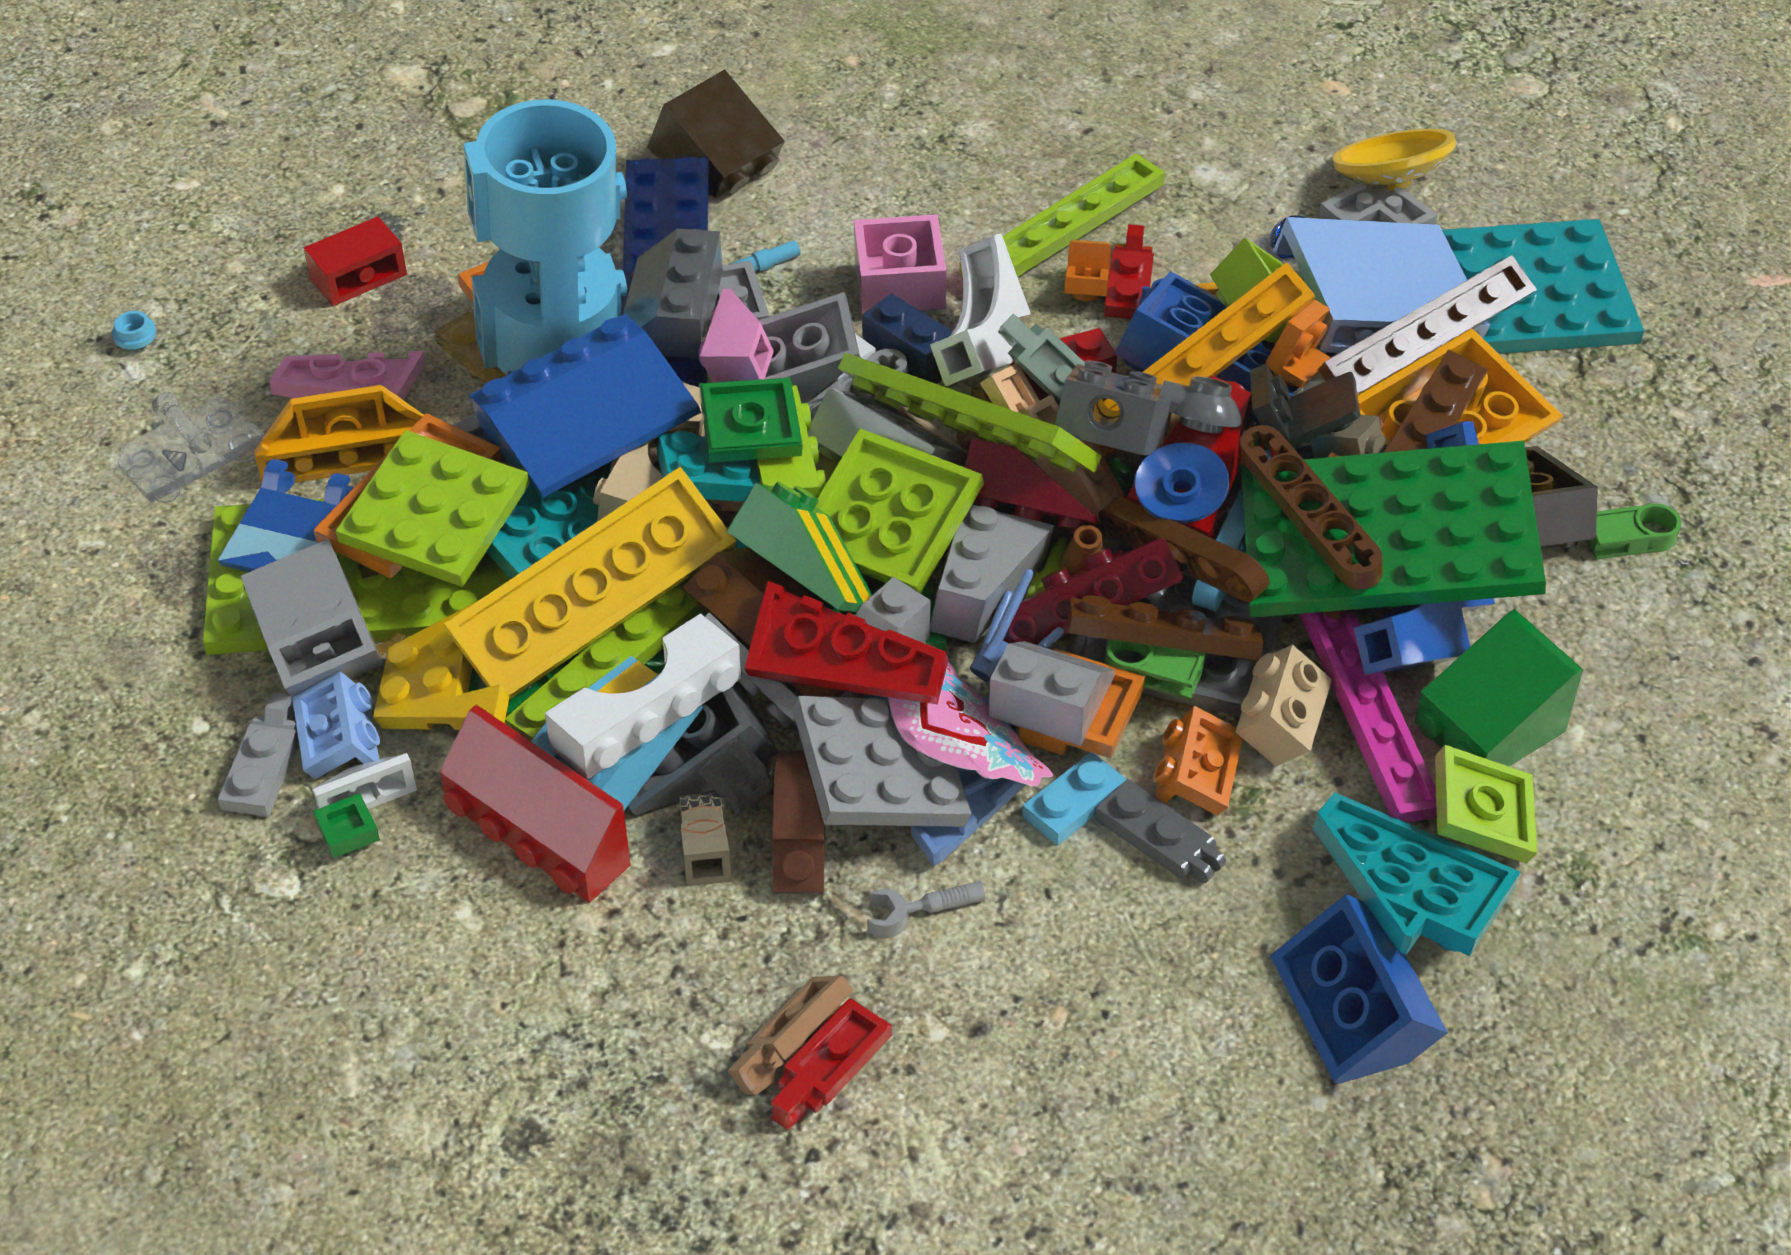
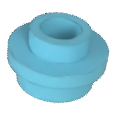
[112,311,156,350]

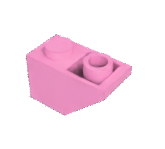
[699,289,774,383]

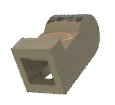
[679,792,732,886]

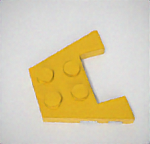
[373,600,510,730]

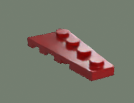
[744,581,948,705]

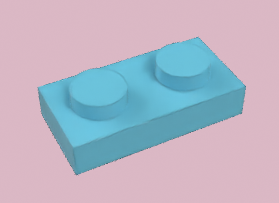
[1022,752,1127,846]

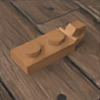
[727,976,853,1095]

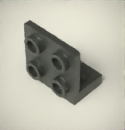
[1250,364,1361,450]

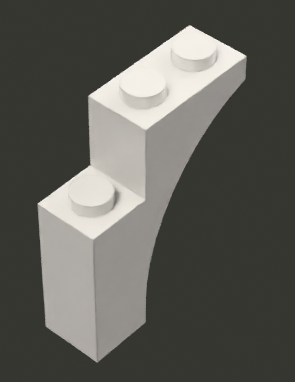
[930,234,1031,387]

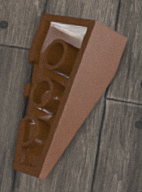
[683,547,845,697]

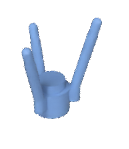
[970,569,1064,684]

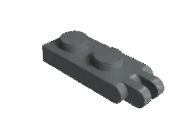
[1095,779,1226,883]

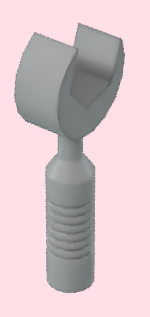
[867,881,985,938]

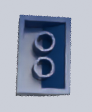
[1270,894,1448,1084]

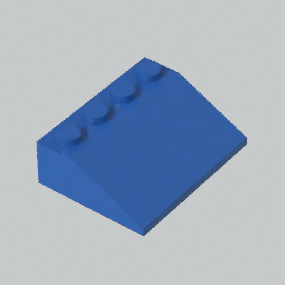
[1114,271,1300,426]
[469,314,701,498]

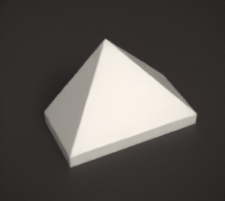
[313,753,417,809]

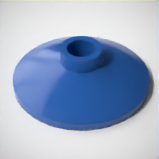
[1135,443,1229,523]

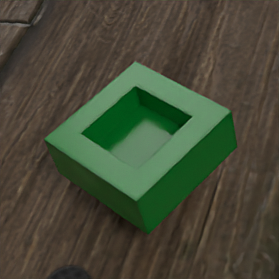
[313,793,380,858]

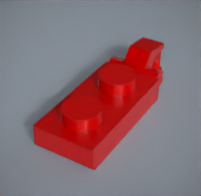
[1104,224,1154,319]
[771,998,892,1130]

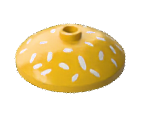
[1333,129,1456,190]

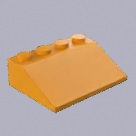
[1358,328,1563,447]

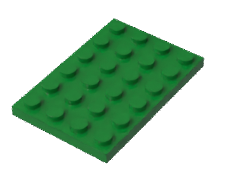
[1241,440,1546,617]

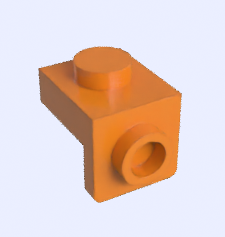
[1064,240,1111,301]

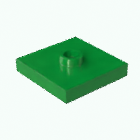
[699,377,803,463]

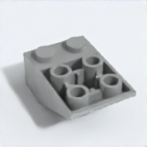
[241,539,384,697]

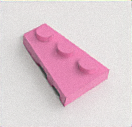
[270,351,425,400]

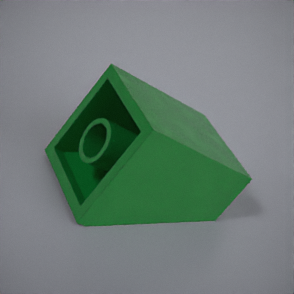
[1414,609,1583,766]

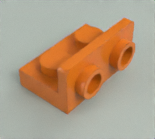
[1265,300,1330,388]
[1153,706,1243,816]

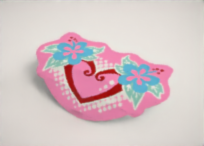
[888,662,1054,786]

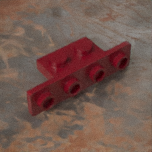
[993,537,1183,645]

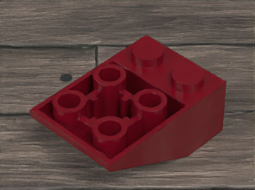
[965,438,1104,537]

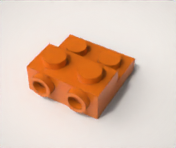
[1014,648,1145,759]

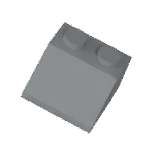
[989,641,1115,746]

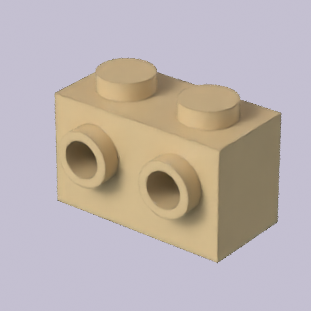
[1236,645,1332,767]

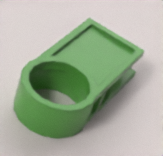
[1587,503,1682,560]
[1105,639,1206,701]

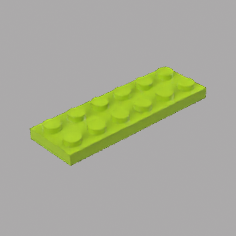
[838,352,1102,473]

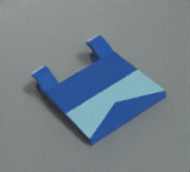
[218,459,354,572]

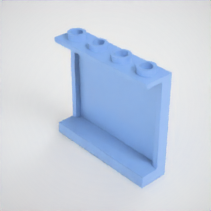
[1273,217,1490,353]

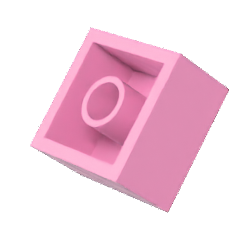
[854,214,946,314]

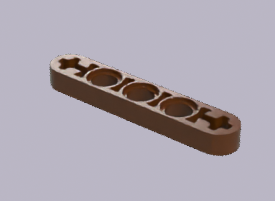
[1240,425,1383,589]
[1098,496,1270,603]

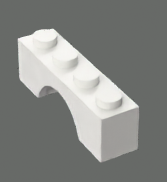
[545,613,741,780]

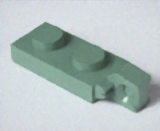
[998,313,1104,404]

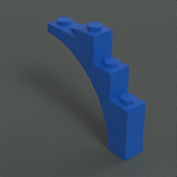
[1354,421,1495,675]

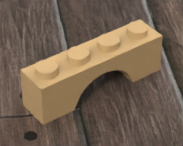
[593,382,705,522]

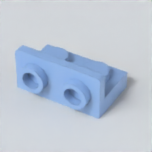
[292,670,380,779]

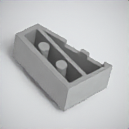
[930,505,1054,643]

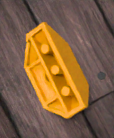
[254,385,424,484]

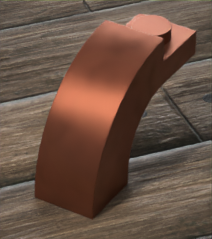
[773,750,825,894]

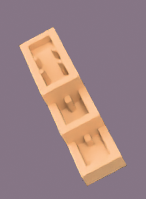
[980,363,1127,523]

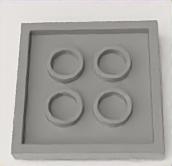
[793,696,971,827]

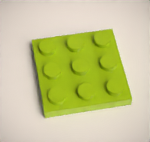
[816,428,984,594]
[335,430,530,587]

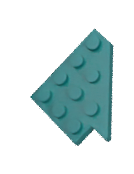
[1312,792,1521,956]

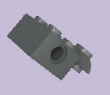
[1055,360,1241,455]

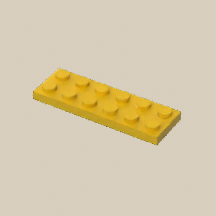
[444,467,736,700]

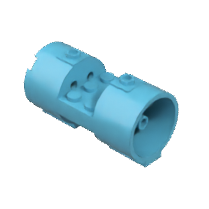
[463,99,627,375]

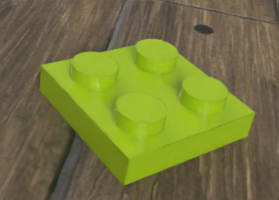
[1435,745,1537,864]

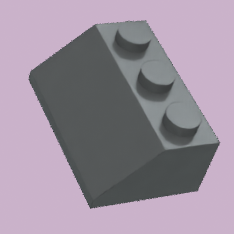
[623,228,723,359]

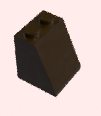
[647,69,785,198]

